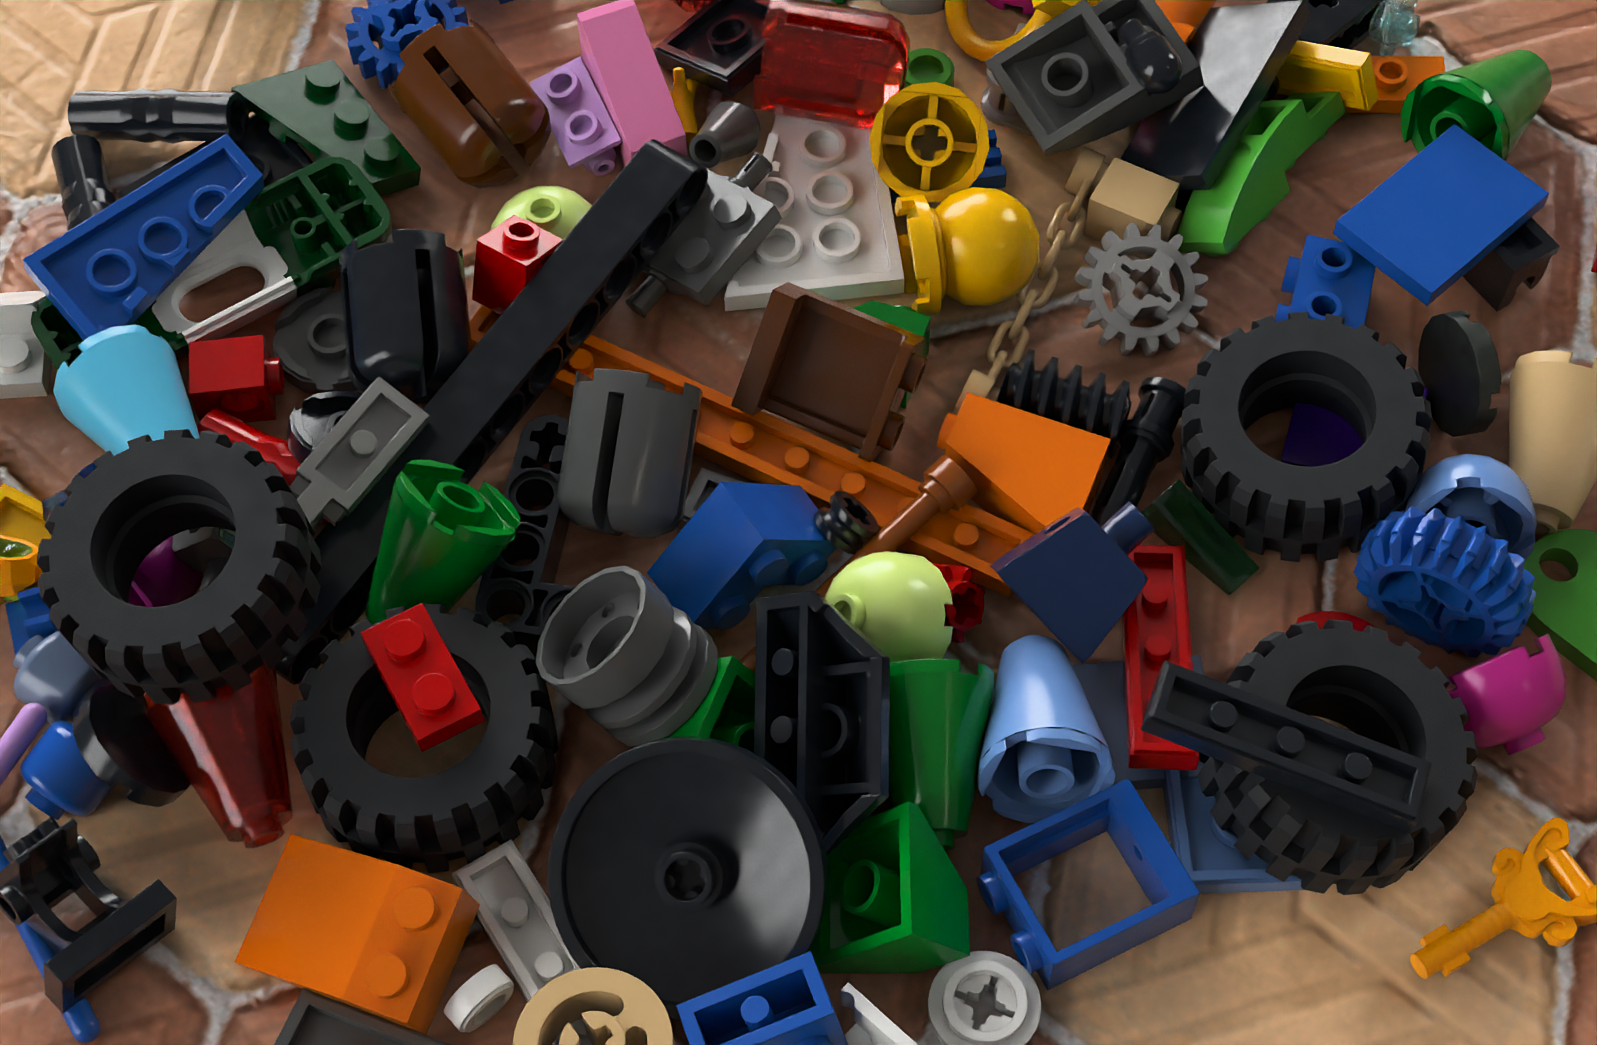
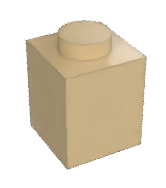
[1084,157,1183,259]

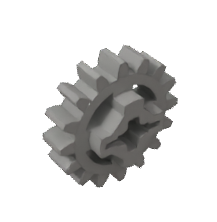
[1074,223,1208,357]

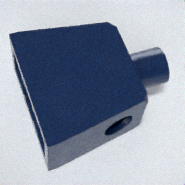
[990,501,1155,664]

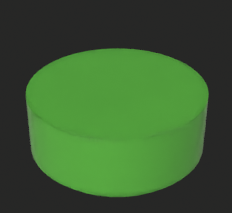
[897,48,955,92]

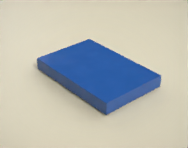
[1333,124,1549,306]

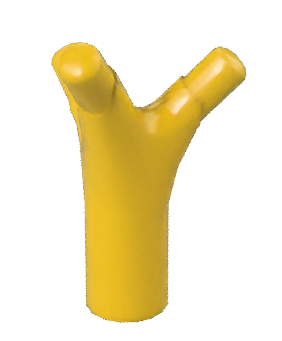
[669,67,700,145]

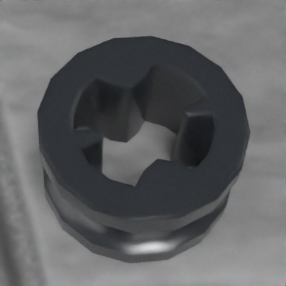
[814,490,879,555]

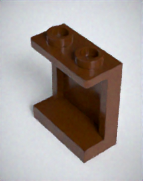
[731,282,928,462]

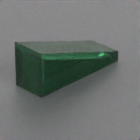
[1141,479,1259,595]

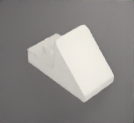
[0,291,51,399]

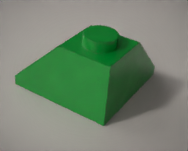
[811,802,970,974]

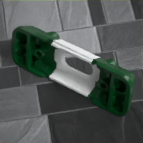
[30,157,392,371]

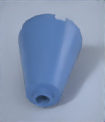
[977,635,1116,823]

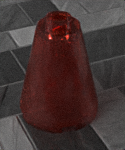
[143,665,293,848]

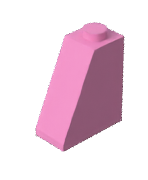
[577,0,688,167]

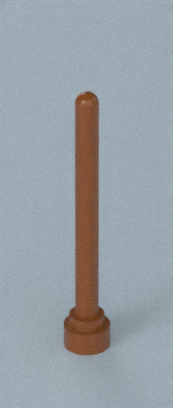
[739,455,977,673]

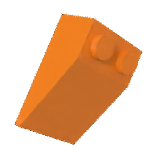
[235,834,480,1035]

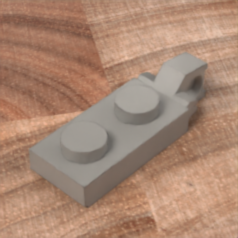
[289,377,430,530]

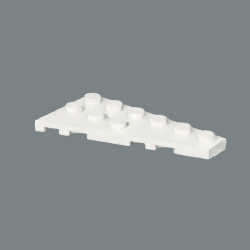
[724,6,905,312]

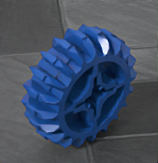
[1353,506,1537,658]

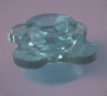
[1369,0,1420,56]

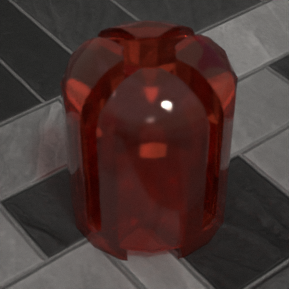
[753,0,910,132]

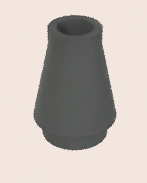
[689,101,760,168]

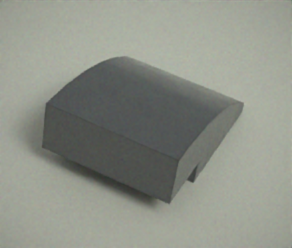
[985,0,1204,156]

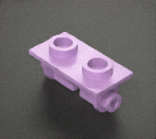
[529,56,623,176]

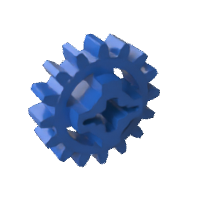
[345,0,469,89]

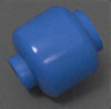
[20,720,118,820]

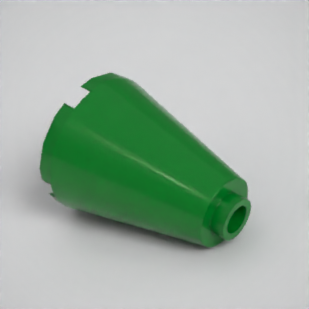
[1401,50,1552,161]
[365,460,520,624]
[889,659,994,851]

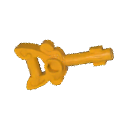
[1410,817,1597,979]

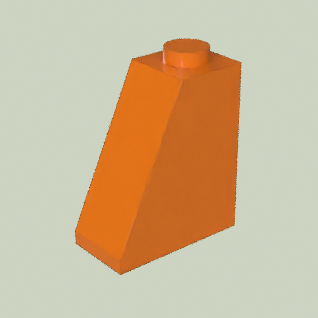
[937,392,1111,534]

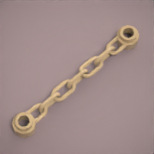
[953,146,1110,415]

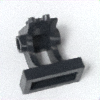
[0,816,177,1014]

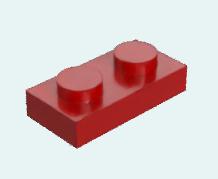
[360,603,484,752]

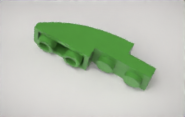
[1178,91,1346,257]

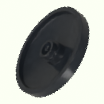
[548,736,829,1021]

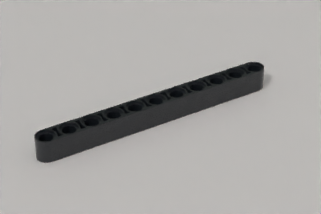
[271,139,708,685]

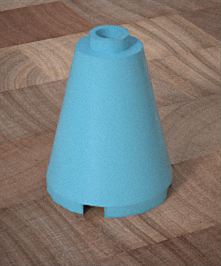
[53,325,200,456]

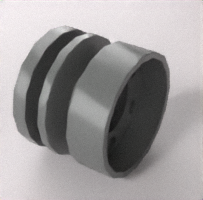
[536,566,718,747]

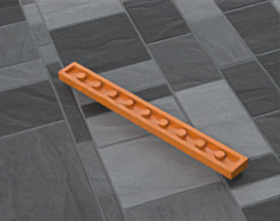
[469,305,1035,597]

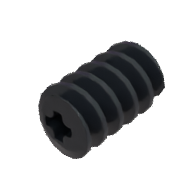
[996,349,1132,459]

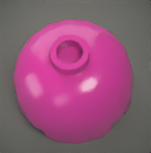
[1448,634,1567,755]

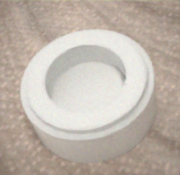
[444,964,514,1032]

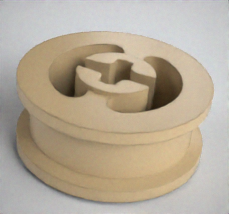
[513,967,676,1045]

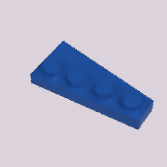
[22,133,264,340]

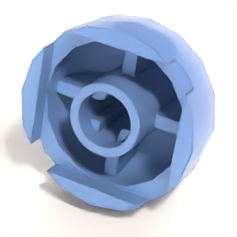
[1404,454,1537,560]

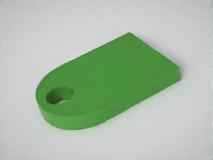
[1523,529,1597,681]

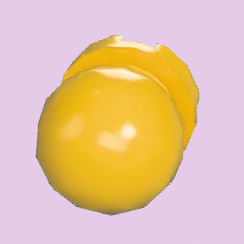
[895,187,1040,315]

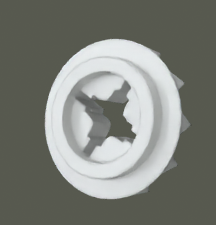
[928,951,1041,1045]

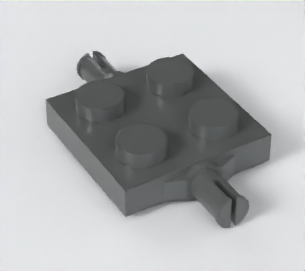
[626,152,782,318]

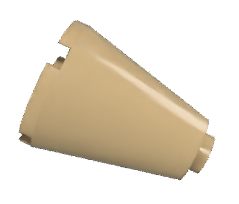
[1509,350,1597,535]

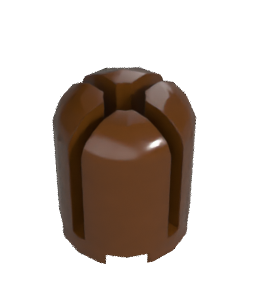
[388,19,551,188]

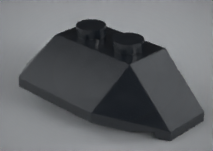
[754,591,890,856]

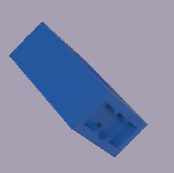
[977,778,1200,990]

